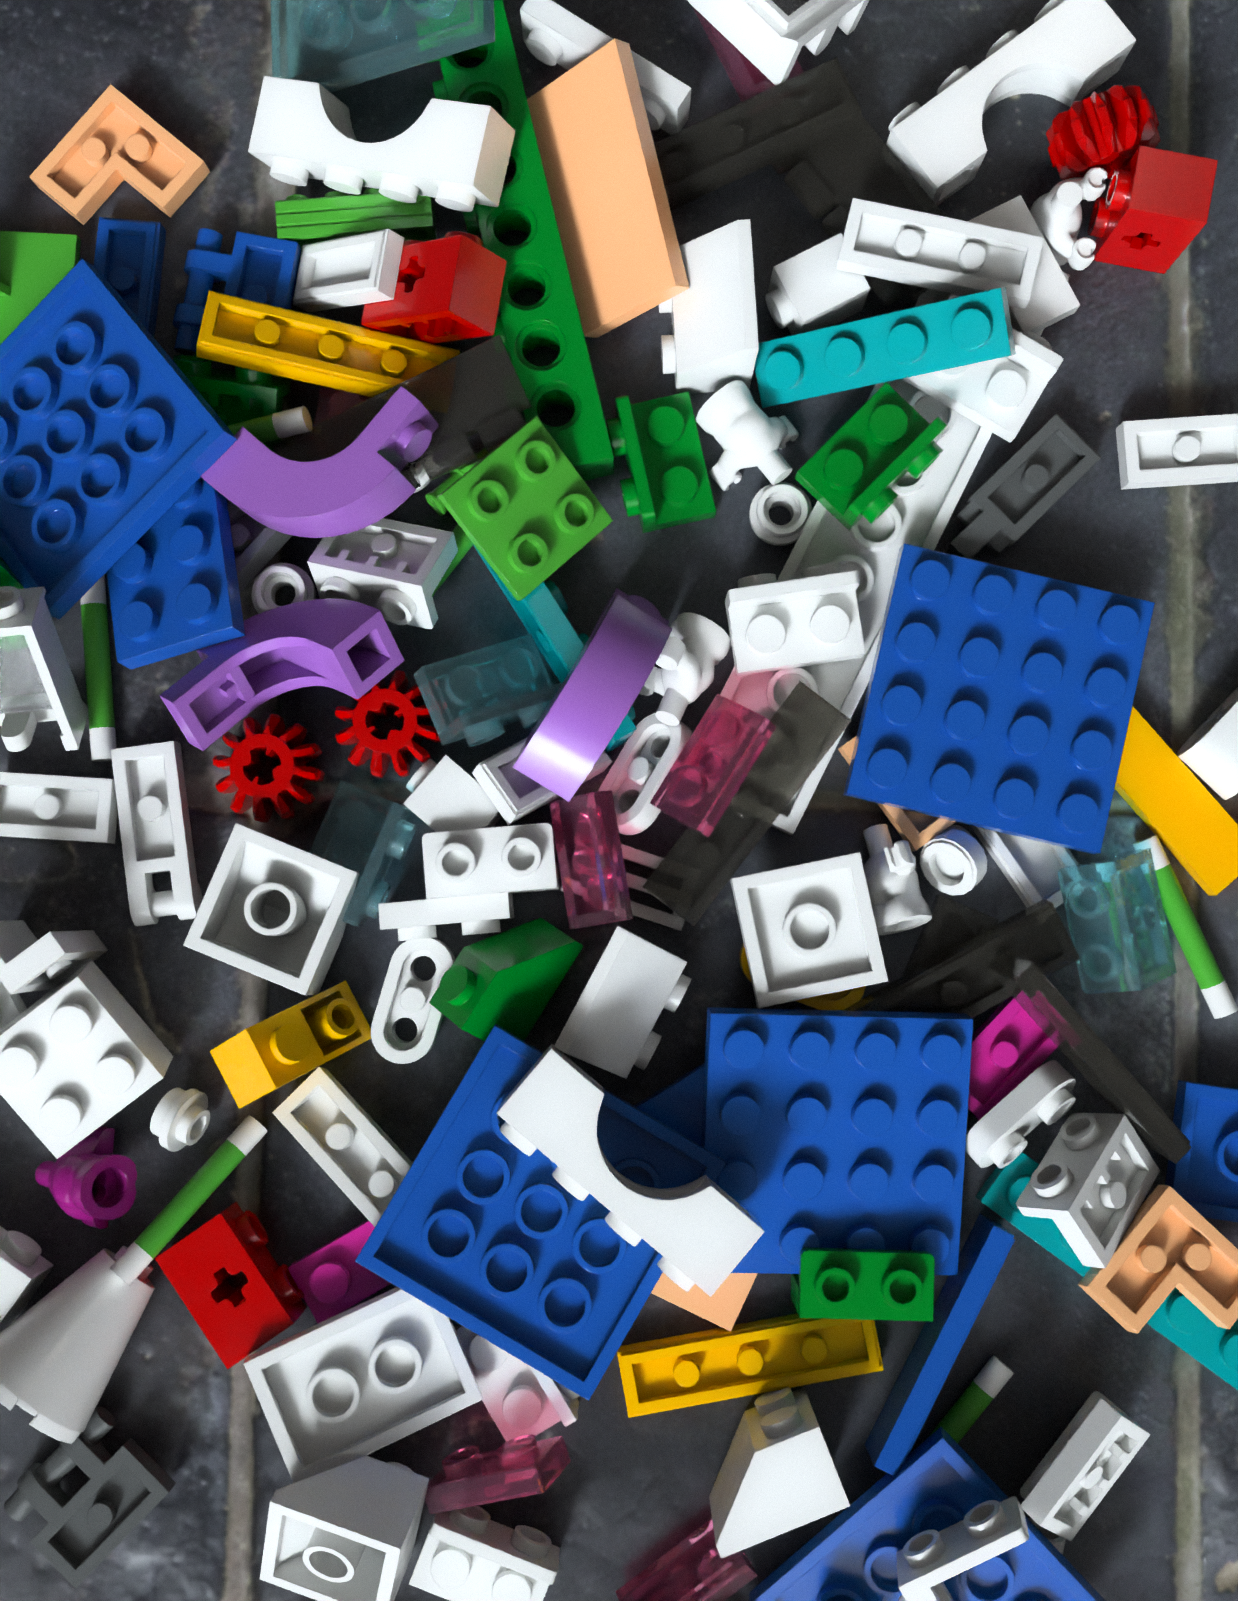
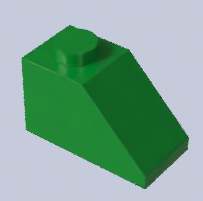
[429,918,583,1041]

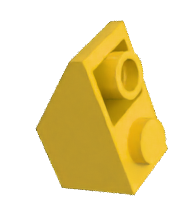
[210,980,371,1109]

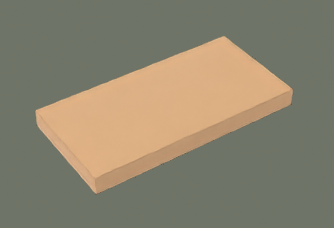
[527,38,690,338]

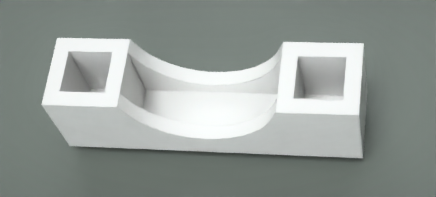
[882,0,1136,213]
[248,76,515,212]
[496,1044,765,1297]

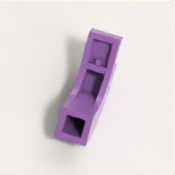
[200,386,439,538]
[513,588,672,802]
[159,598,405,751]

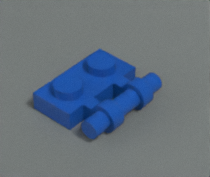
[173,228,302,355]

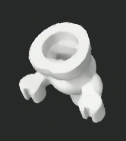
[1030,167,1108,270]
[696,380,799,491]
[639,612,731,726]
[863,824,932,936]

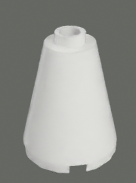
[0,1246,155,1444]

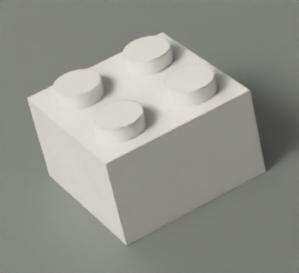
[0,960,174,1159]

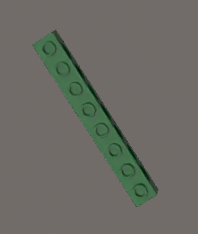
[418,0,614,481]

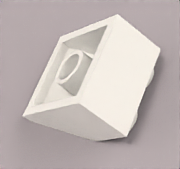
[658,219,759,394]
[183,823,359,996]
[554,925,691,1079]
[709,1387,850,1558]
[260,1456,429,1601]

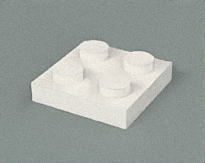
[730,852,888,1008]

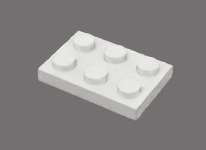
[243,1287,483,1483]

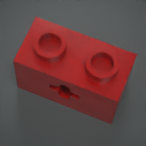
[1087,145,1218,274]
[361,231,507,344]
[155,1202,306,1370]

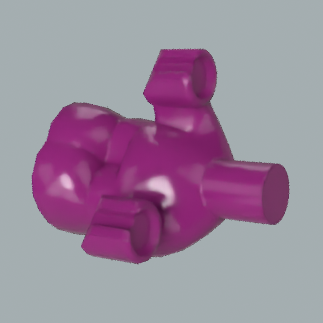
[35,1126,137,1229]

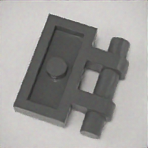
[4,1406,176,1589]

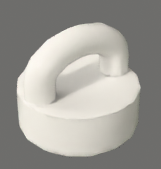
[920,825,987,896]

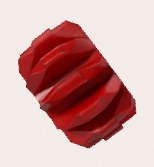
[1046,85,1161,180]
[335,670,443,778]
[212,714,324,823]

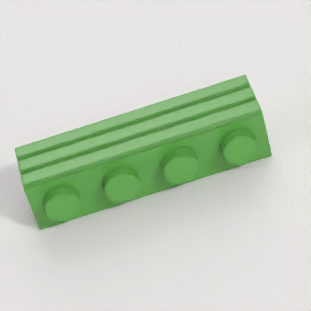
[275,188,437,250]

